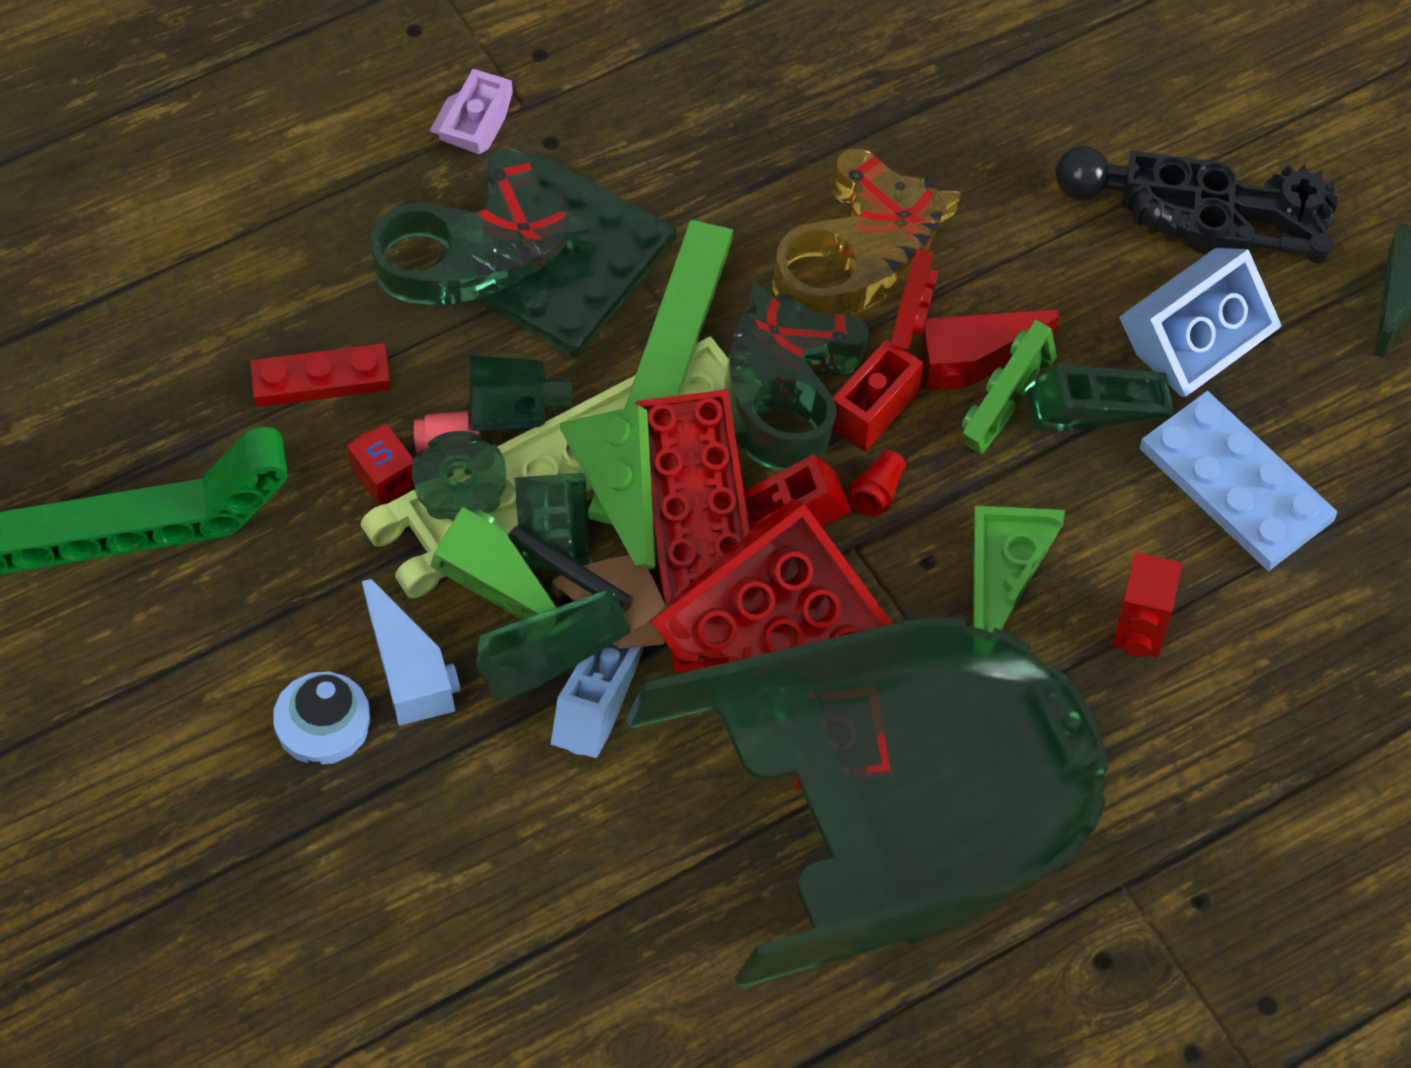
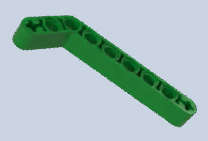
[0,427,288,575]

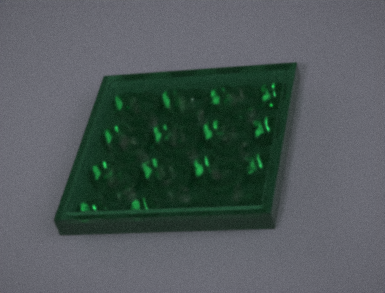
[432,151,677,359]

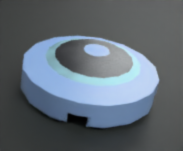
[273,671,370,765]

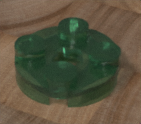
[412,431,507,520]

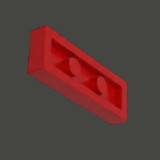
[891,249,938,349]
[250,343,391,407]

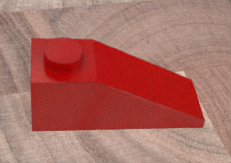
[920,310,1059,390]
[744,454,851,531]

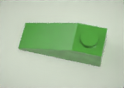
[430,506,563,637]

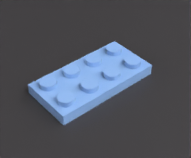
[1139,391,1338,572]

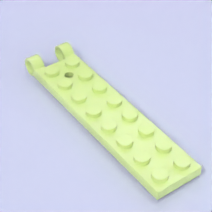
[361,336,760,598]

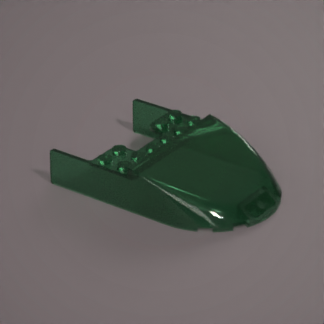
[626,617,1108,988]

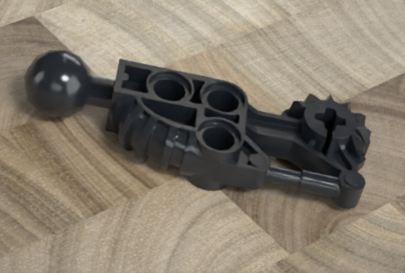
[1055,146,1338,263]

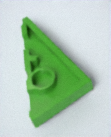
[560,405,655,569]
[972,506,1065,659]

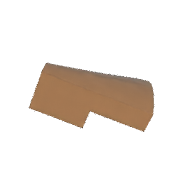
[551,555,665,649]

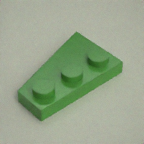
[961,320,1057,455]

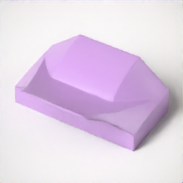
[429,69,513,154]

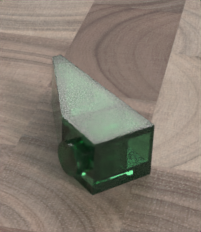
[1374,224,1411,357]
[1025,364,1175,431]
[476,588,631,702]

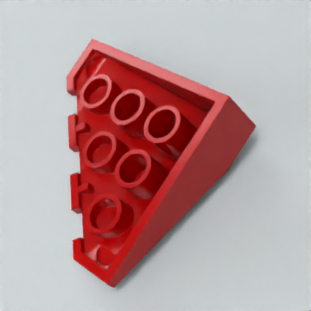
[649,499,916,684]

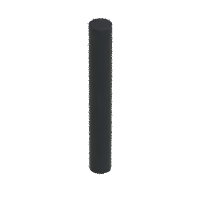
[508,526,633,613]

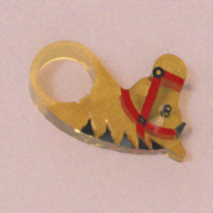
[772,149,961,321]

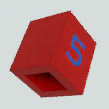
[347,424,420,506]

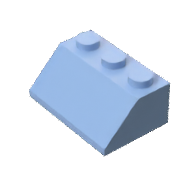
[1119,248,1282,397]

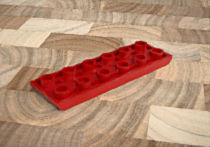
[635,389,750,674]

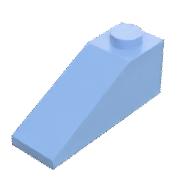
[362,579,461,726]
[550,628,645,758]

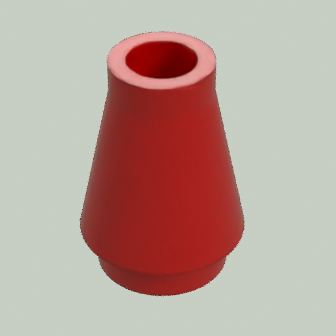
[849,450,906,517]

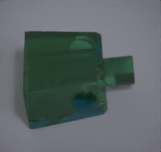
[469,355,572,431]

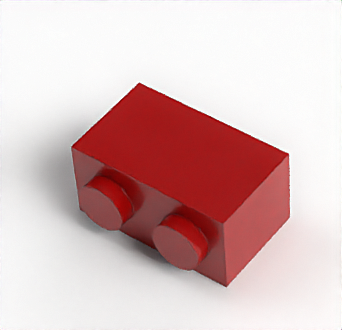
[829,339,923,453]
[1112,552,1182,658]

